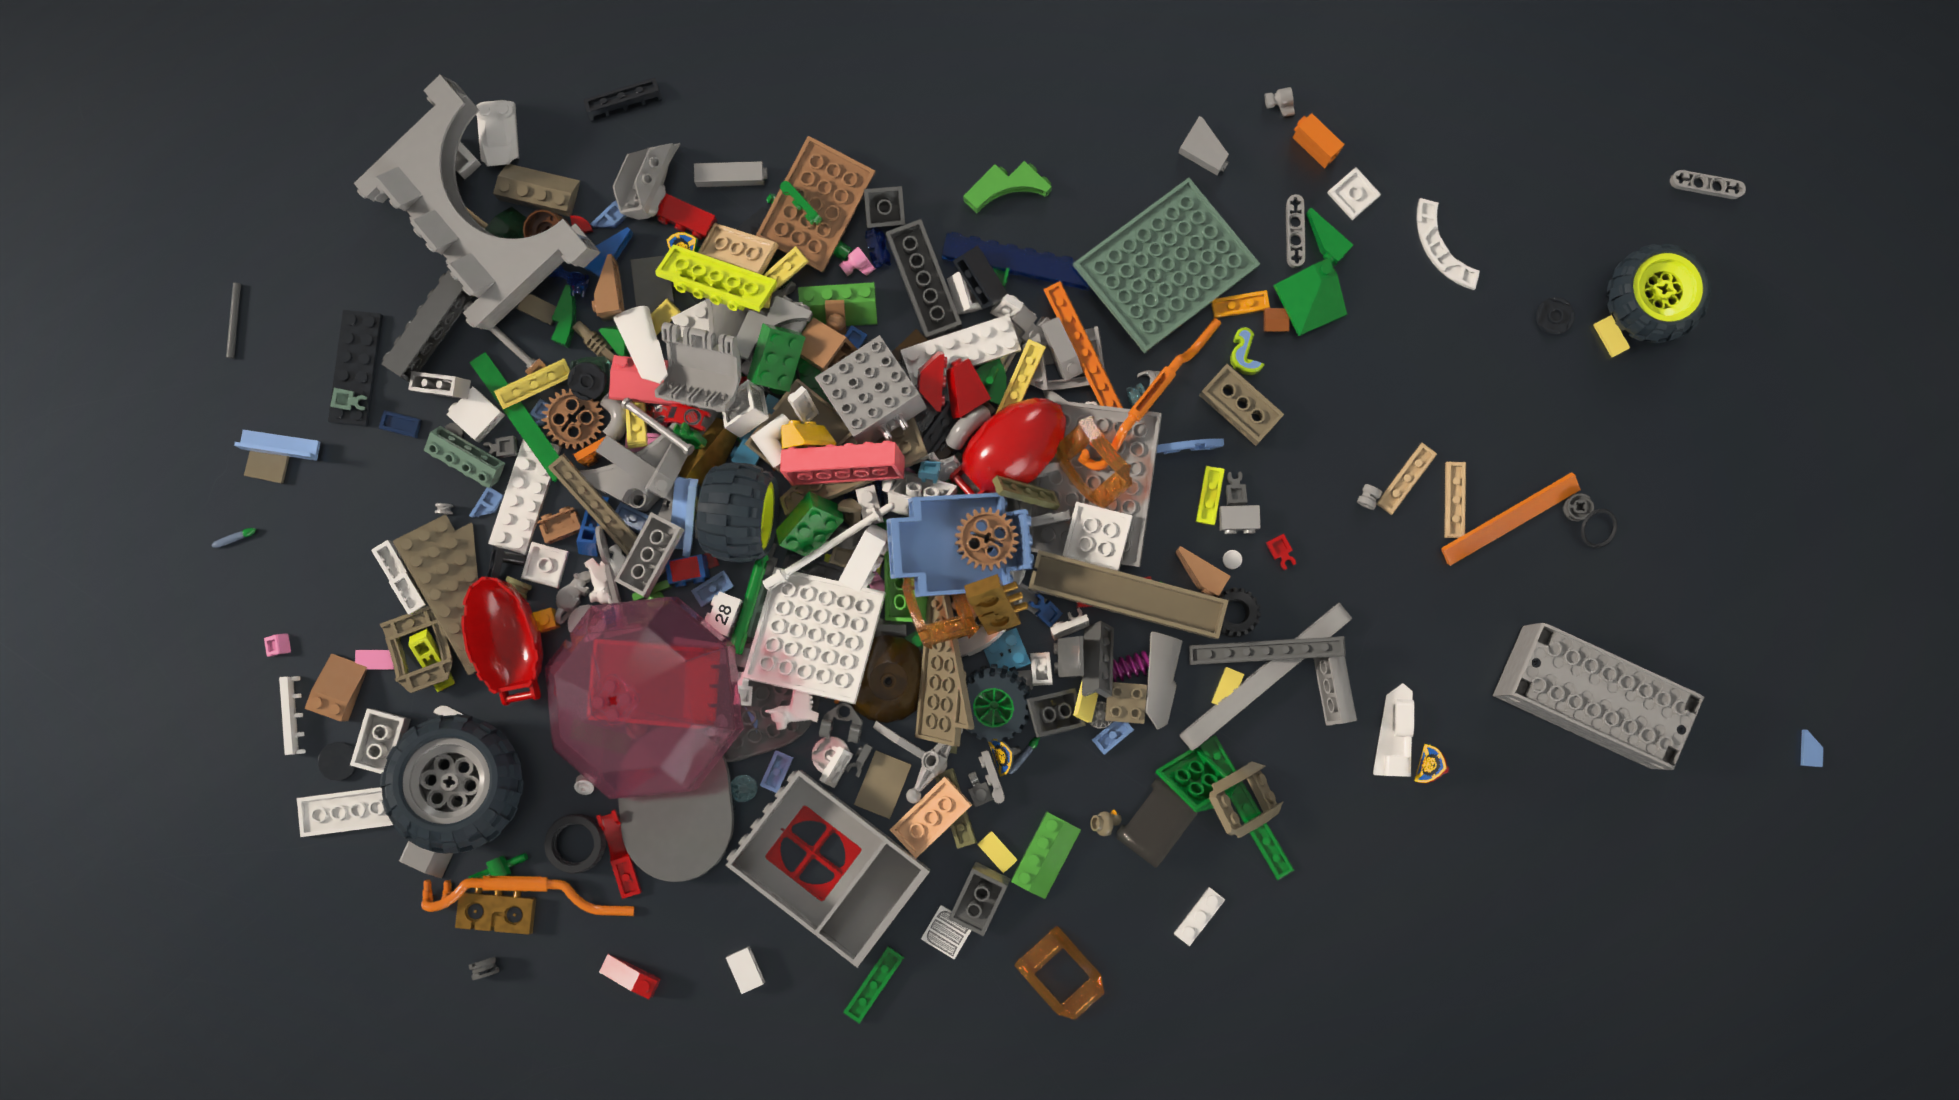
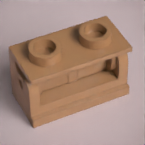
[537,506,582,545]

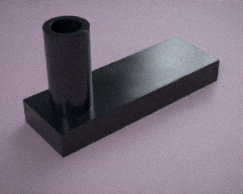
[487,545,525,579]

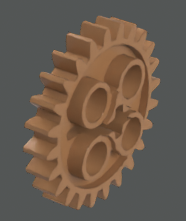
[541,389,605,450]
[954,507,1019,571]

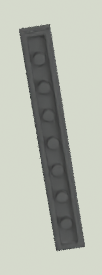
[1189,636,1346,665]

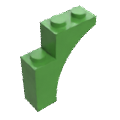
[963,161,1052,213]

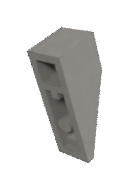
[1041,317,1083,381]
[645,442,687,498]

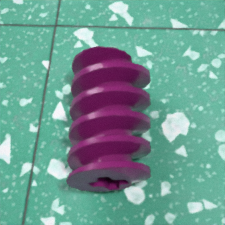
[1113,650,1149,682]

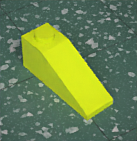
[409,628,455,692]

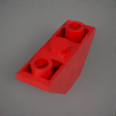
[917,351,947,412]

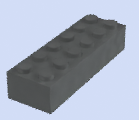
[886,219,962,341]
[382,270,473,382]

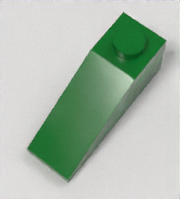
[1306,208,1353,265]

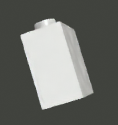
[446,387,505,443]

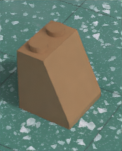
[800,317,858,372]

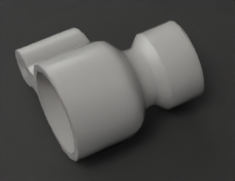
[1265,87,1295,117]

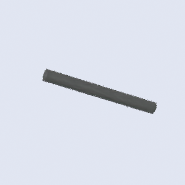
[226,283,241,359]

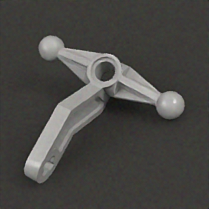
[872,721,963,803]

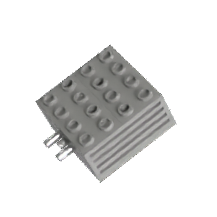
[815,335,927,445]

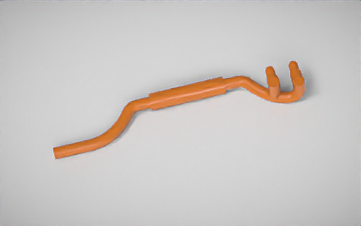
[1078,318,1221,471]
[421,876,634,916]

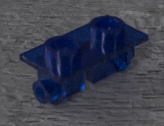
[865,227,891,269]

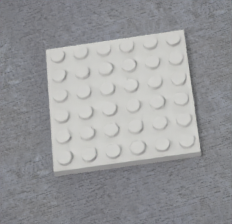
[743,567,886,704]

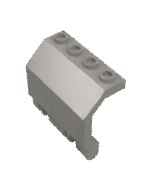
[655,322,741,412]

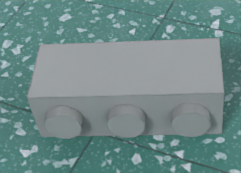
[408,371,471,399]

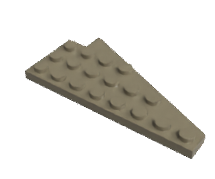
[780,417,929,517]
[393,514,478,676]
[915,595,974,746]

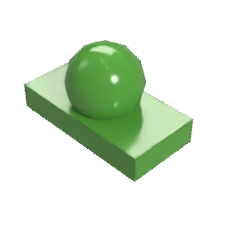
[632,580,673,609]

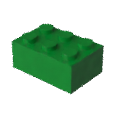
[747,323,805,392]
[776,491,844,556]

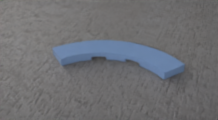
[1157,439,1224,454]

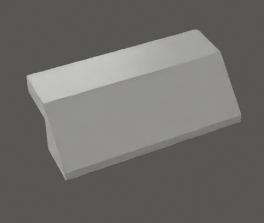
[399,794,463,879]

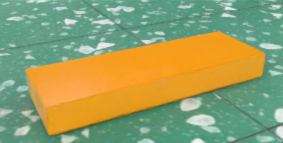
[1211,290,1270,318]

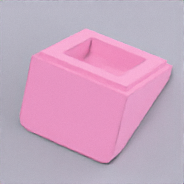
[264,634,291,657]

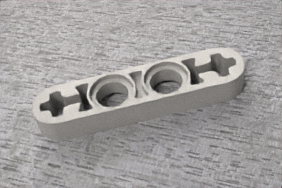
[1670,170,1746,199]
[1286,194,1305,269]

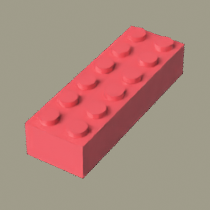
[780,441,905,486]

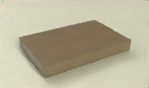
[854,750,912,819]

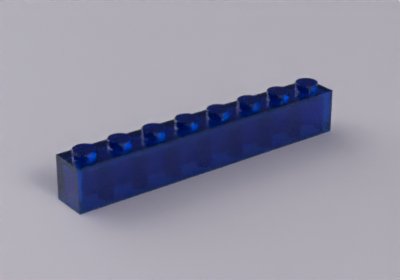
[942,232,1090,291]

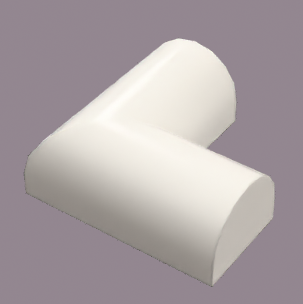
[751,414,790,468]

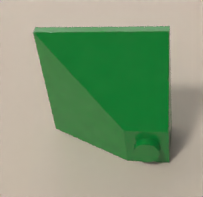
[1274,258,1347,336]
[1155,747,1237,812]

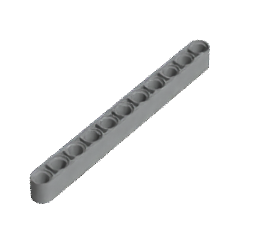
[1179,603,1352,751]

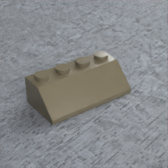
[493,164,581,217]

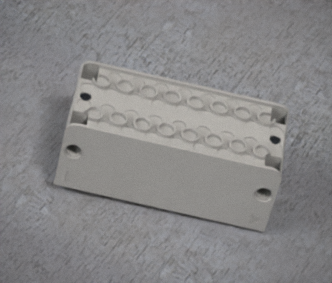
[1493,623,1704,770]

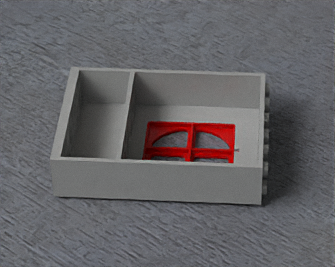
[726,770,931,967]

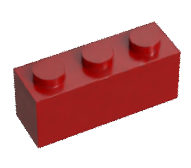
[656,193,717,240]

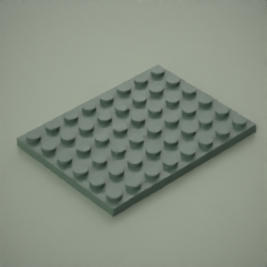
[1073,178,1260,353]

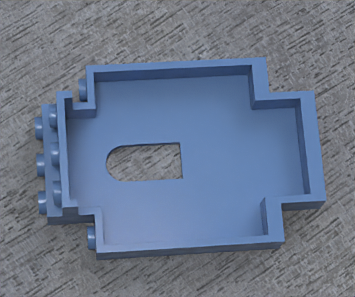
[886,493,1034,597]

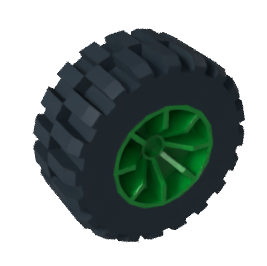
[966,664,1032,742]

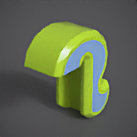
[1230,327,1265,375]

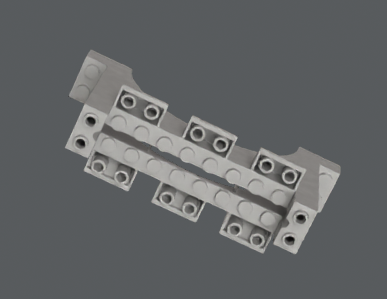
[354,75,601,330]

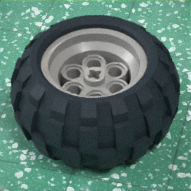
[380,714,523,854]

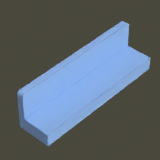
[234,430,321,461]
[671,477,699,557]

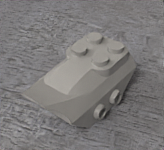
[613,143,681,220]

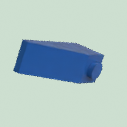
[584,227,634,278]
[576,496,609,557]

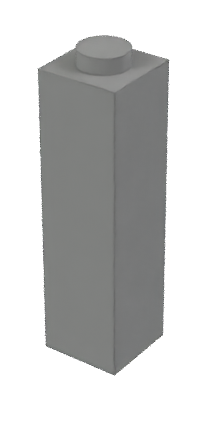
[694,162,768,187]

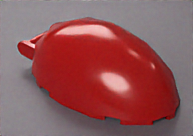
[949,398,1067,494]
[461,576,543,706]

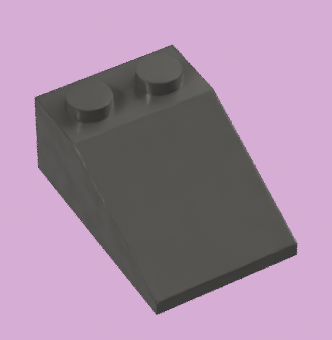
[1054,636,1084,678]
[1027,688,1086,738]
[949,862,1011,936]

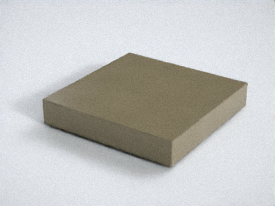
[244,451,290,484]

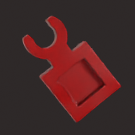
[1266,534,1296,570]

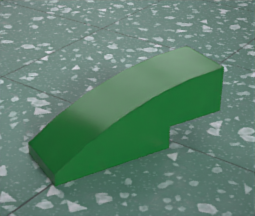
[551,284,576,348]

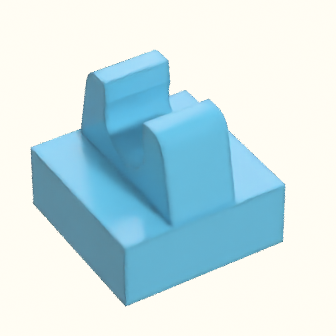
[918,460,941,483]

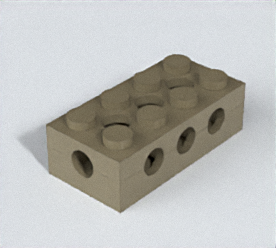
[1199,364,1284,446]

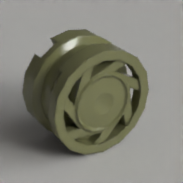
[505,576,532,600]

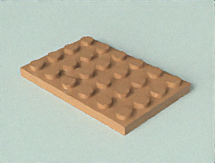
[756,136,876,273]

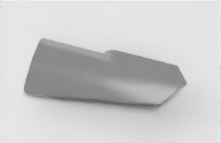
[1146,632,1183,729]

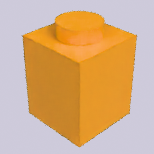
[533,607,560,633]

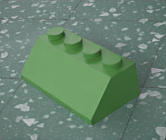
[798,282,878,327]
[884,550,928,622]
[1011,812,1081,899]

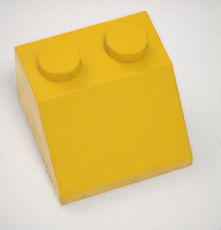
[781,420,836,449]

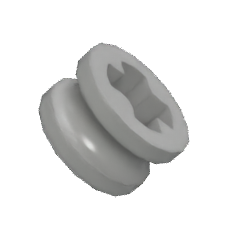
[435,503,453,515]

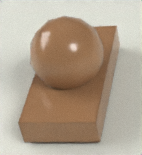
[825,300,846,336]

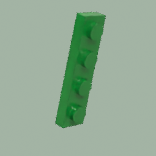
[843,946,904,1024]

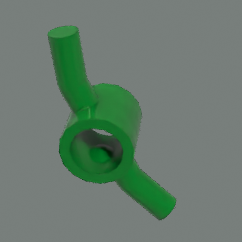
[468,853,528,878]

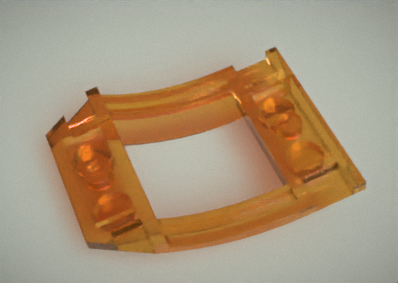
[1055,416,1132,508]
[902,578,979,649]
[1014,926,1104,1020]

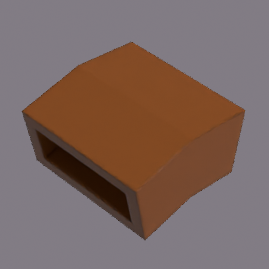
[1263,308,1289,332]

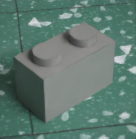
[1219,505,1260,534]

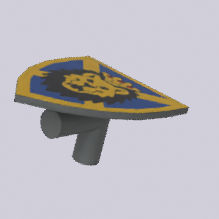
[988,739,1021,776]

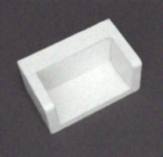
[455,142,481,179]
[726,946,765,994]

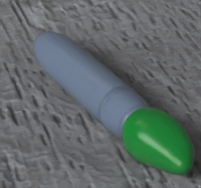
[212,528,256,548]
[1009,737,1040,774]

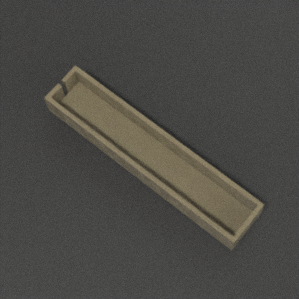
[1028,550,1229,639]

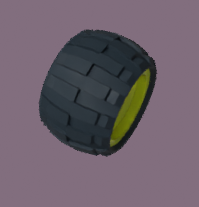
[1607,244,1712,343]
[697,462,779,563]

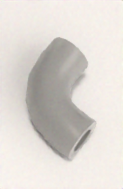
[600,392,627,442]
[946,405,991,450]

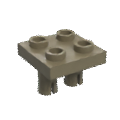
[1105,682,1147,724]

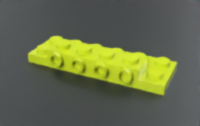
[655,244,777,312]

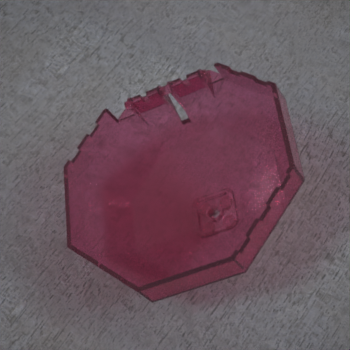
[545,597,743,799]

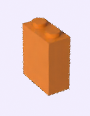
[1293,113,1345,168]

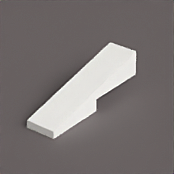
[371,540,426,615]

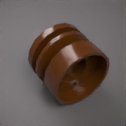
[523,210,571,238]

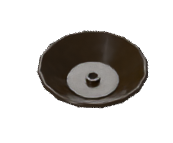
[850,635,923,723]

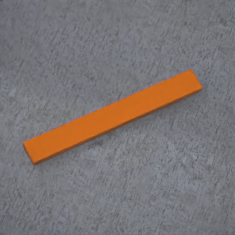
[1043,281,1123,408]
[1441,472,1581,566]

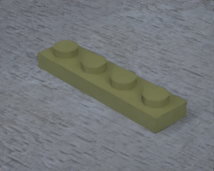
[992,475,1060,510]
[935,768,977,849]

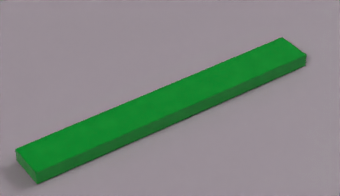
[469,352,560,483]
[1199,735,1294,880]

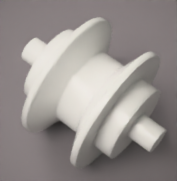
[574,774,595,795]

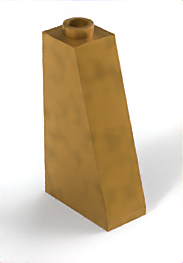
[678,417,738,487]

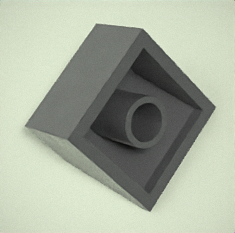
[864,186,905,228]

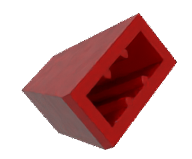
[946,358,991,419]

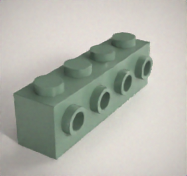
[424,426,505,488]

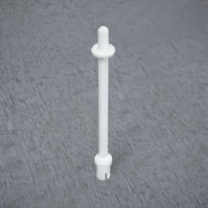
[763,502,895,591]

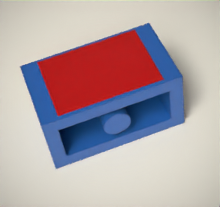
[665,554,710,588]

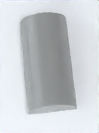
[614,512,685,598]
[1313,656,1357,726]

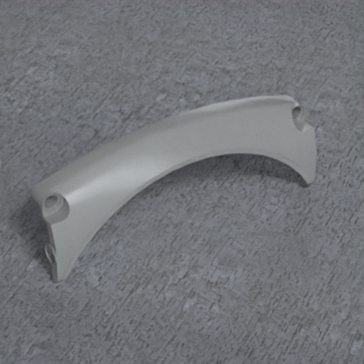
[580,298,749,512]

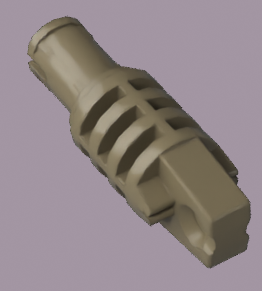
[572,321,614,362]

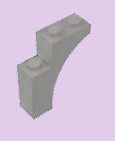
[737,296,813,362]

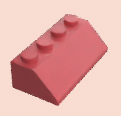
[609,355,686,405]

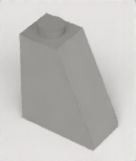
[1179,116,1229,175]

